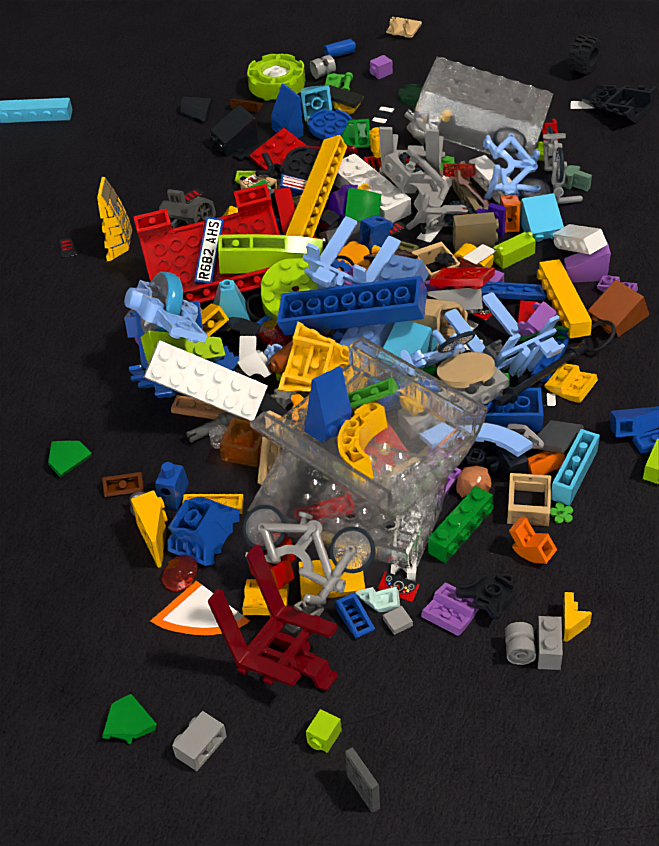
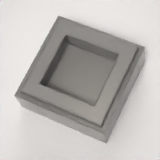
[383,606,413,635]

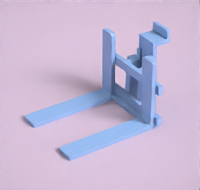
[302,216,401,289]
[444,292,565,378]

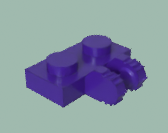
[476,203,506,237]

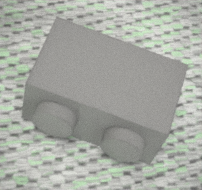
[537,616,563,670]
[172,711,227,771]

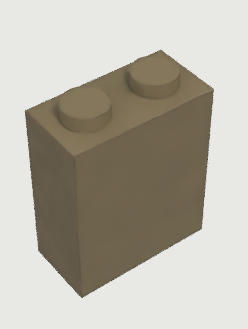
[453,212,499,253]

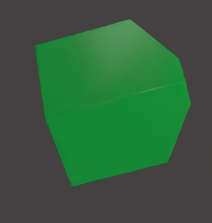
[342,119,370,149]

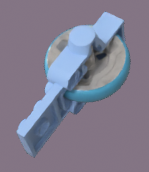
[124,272,207,343]

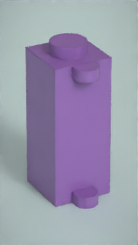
[517,301,557,336]

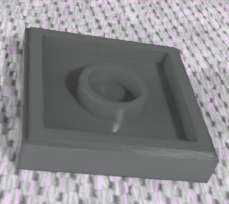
[533,420,584,453]
[345,747,380,812]

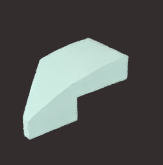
[356,587,400,612]

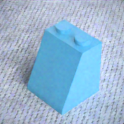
[520,193,564,242]
[379,321,438,367]

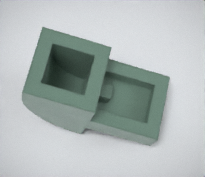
[562,165,592,191]

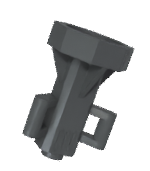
[159,189,216,229]

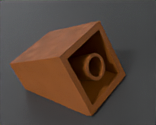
[588,280,649,337]

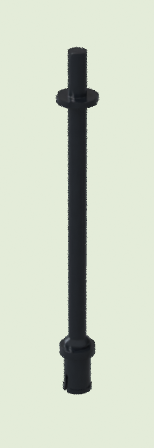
[495,342,587,406]

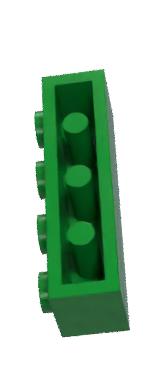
[428,486,494,563]

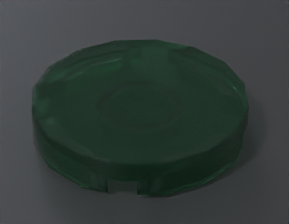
[398,84,427,105]

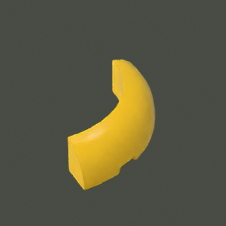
[338,401,388,480]

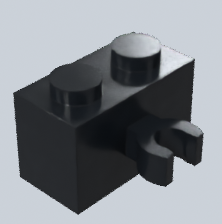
[486,442,529,482]

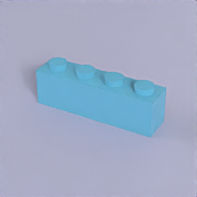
[551,429,600,506]

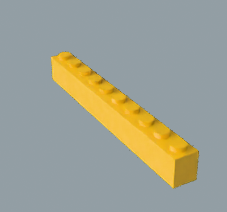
[286,135,347,238]

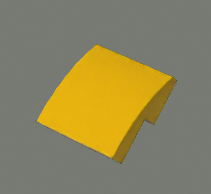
[544,363,598,403]
[242,579,289,615]

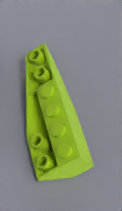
[218,234,323,275]

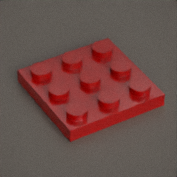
[249,128,309,171]
[430,268,495,289]

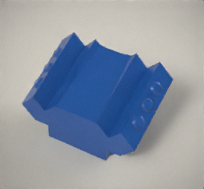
[168,496,239,566]

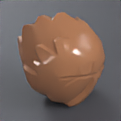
[456,466,491,498]

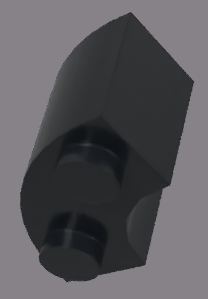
[213,317,267,347]

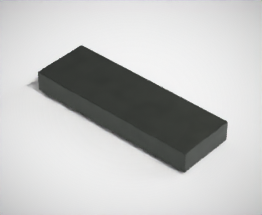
[329,85,364,108]

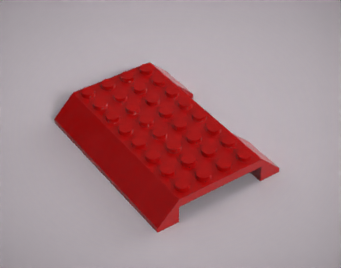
[134,184,280,303]

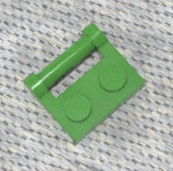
[325,72,353,91]

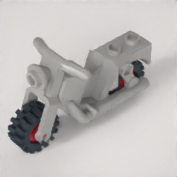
[381,147,475,230]

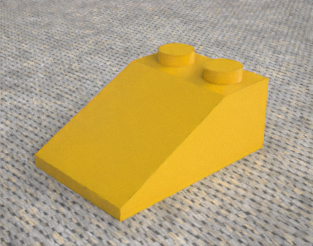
[131,490,168,568]

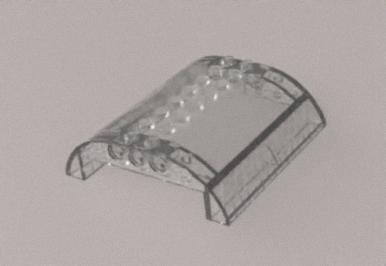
[250,336,488,516]

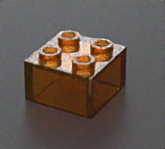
[219,417,264,468]

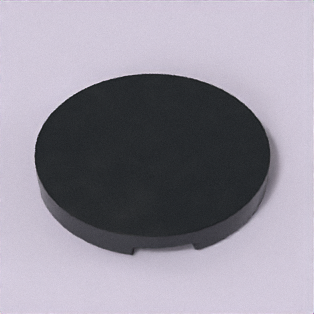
[283,146,320,180]

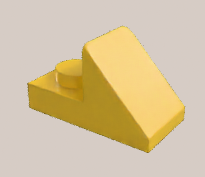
[563,592,592,642]

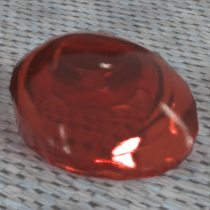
[162,555,198,592]

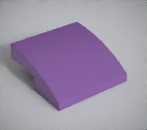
[421,582,479,636]

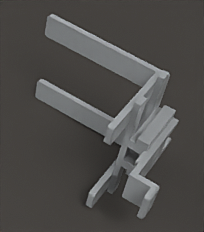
[379,127,445,177]

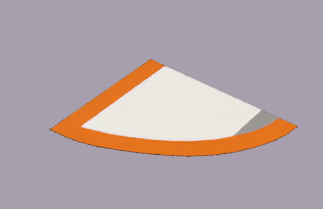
[151,581,250,636]

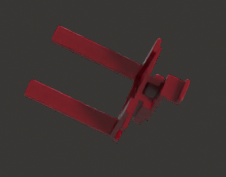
[208,544,338,691]

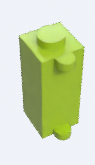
[493,231,536,269]

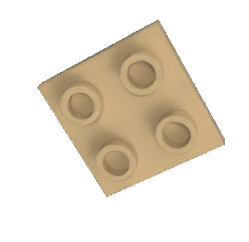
[386,17,422,38]

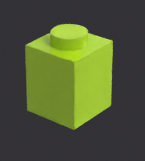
[306,709,341,753]

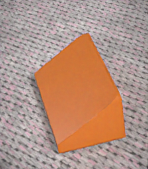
[527,451,565,475]

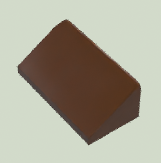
[230,99,263,113]
[102,472,144,497]

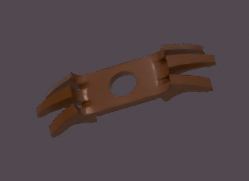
[454,169,490,209]

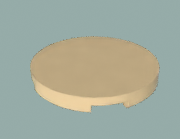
[437,352,495,388]

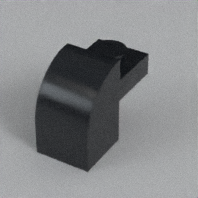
[315,209,340,236]

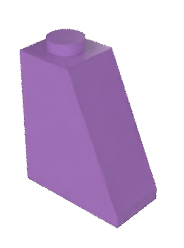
[563,242,611,282]

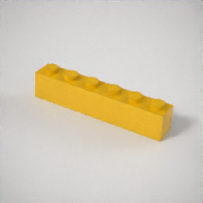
[537,259,592,339]

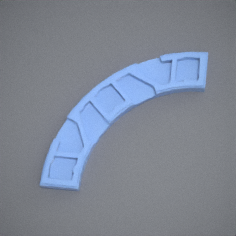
[419,422,533,457]

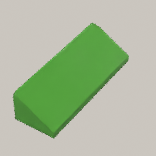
[348,377,399,409]

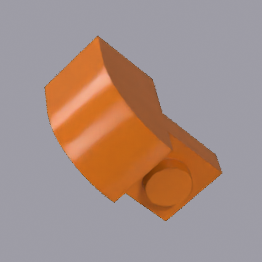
[509,517,557,564]

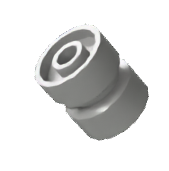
[310,55,336,79]
[505,622,536,665]

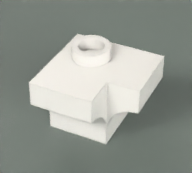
[237,350,272,378]

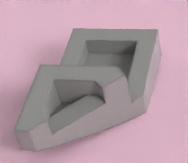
[507,424,544,448]

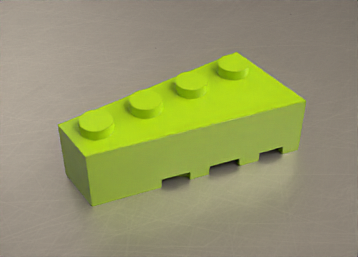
[140,330,225,364]

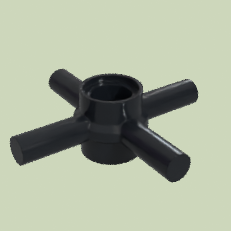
[255,152,285,188]

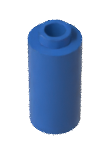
[323,39,356,58]

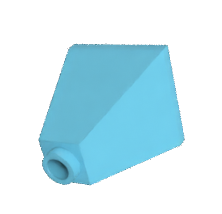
[300,85,332,121]
[213,279,250,320]

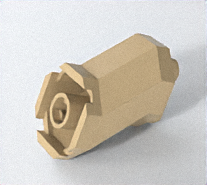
[412,298,468,340]

